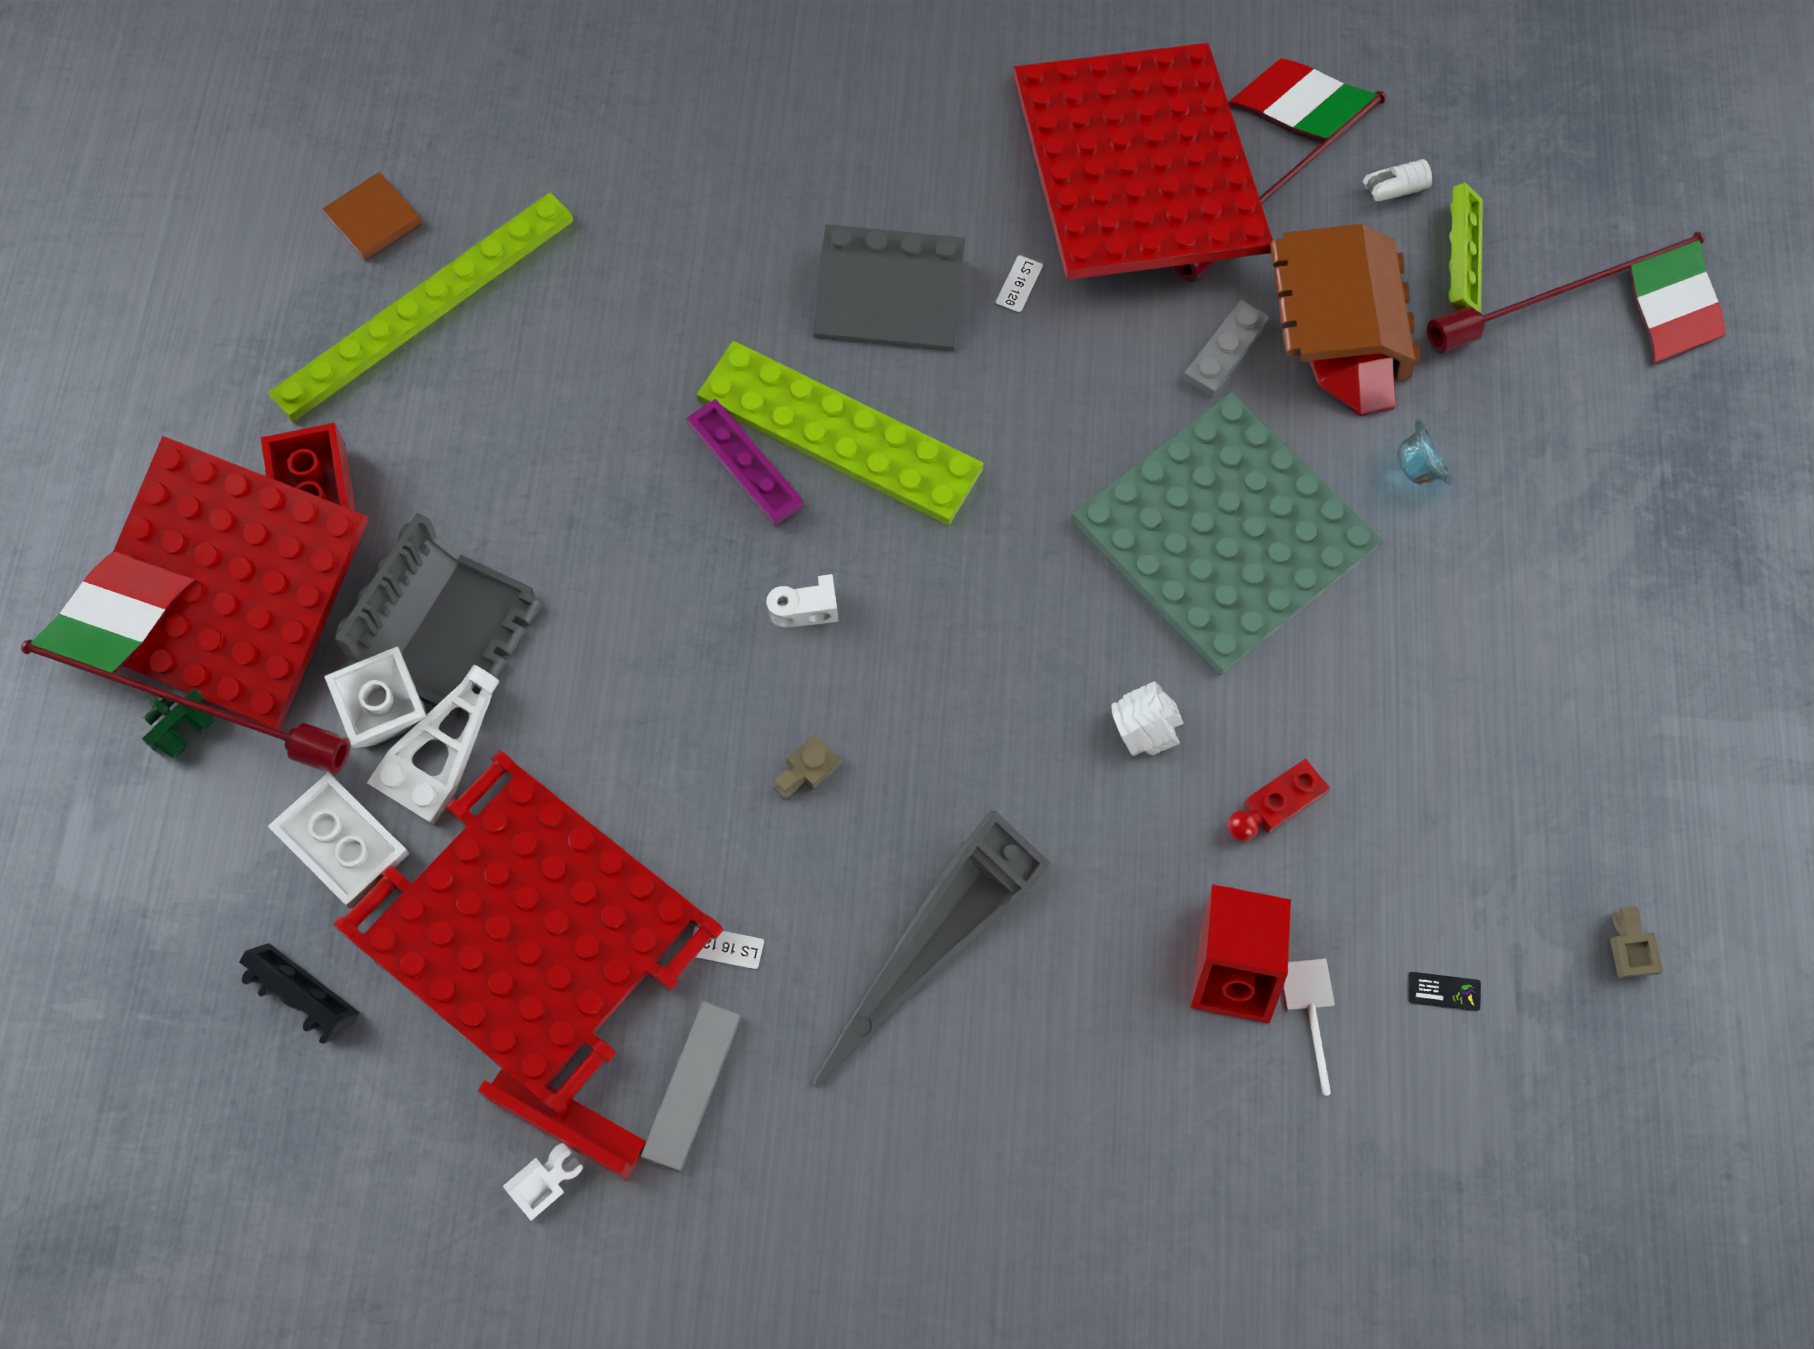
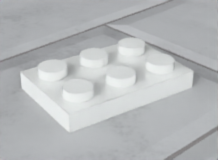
[268,773,409,909]

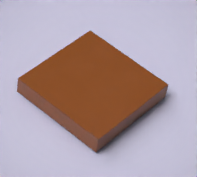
[322,172,422,260]

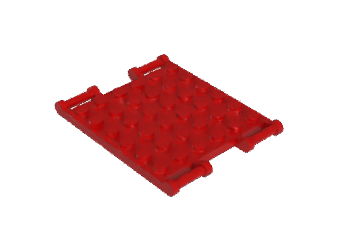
[332,750,724,1118]

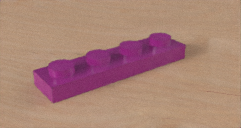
[686,398,804,527]

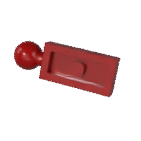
[1227,758,1330,842]

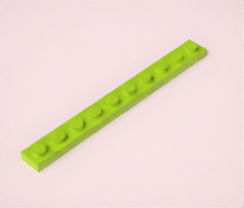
[267,192,573,423]

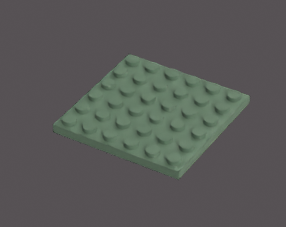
[1071,392,1383,676]

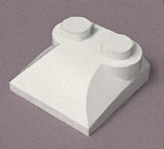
[324,646,427,749]

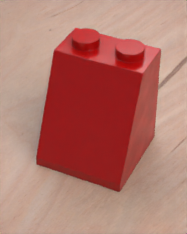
[1190,884,1291,1024]

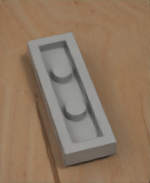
[1182,299,1270,398]

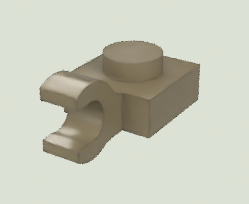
[774,734,841,800]
[1610,906,1663,979]

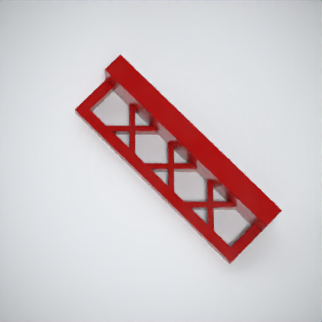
[478,1069,646,1181]

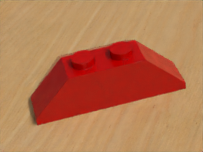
[1309,353,1395,416]

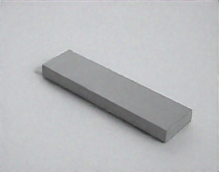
[641,1001,741,1172]

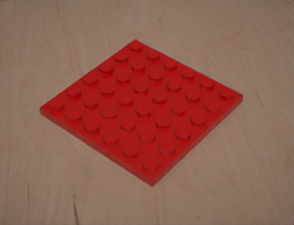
[113,435,369,730]

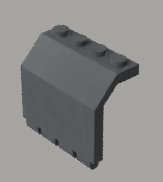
[335,513,543,718]

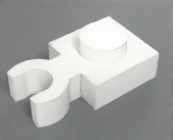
[503,1143,583,1220]

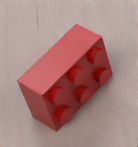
[260,422,356,511]

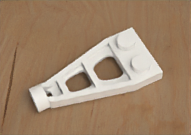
[367,665,500,825]

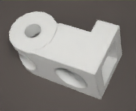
[766,574,839,628]

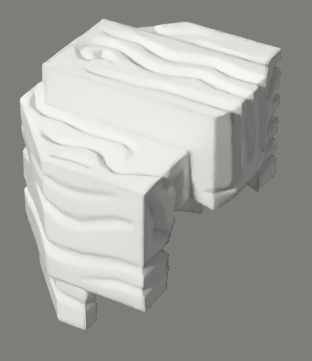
[1111,681,1184,756]

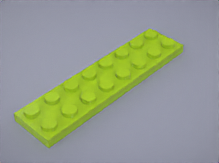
[697,341,984,526]

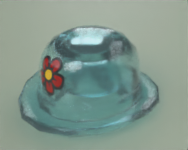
[1397,419,1453,485]

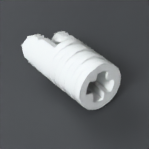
[1362,159,1432,202]

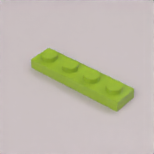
[1448,182,1483,313]

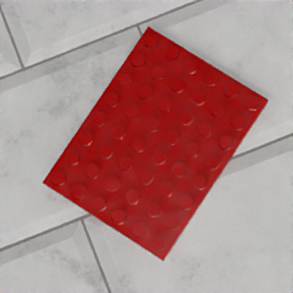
[1013,42,1273,280]

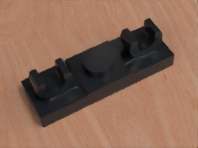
[239,943,360,1044]

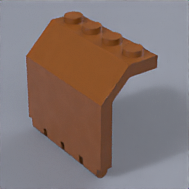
[1270,223,1420,380]

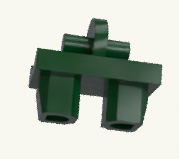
[142,688,216,760]

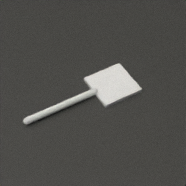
[1283,958,1335,1096]

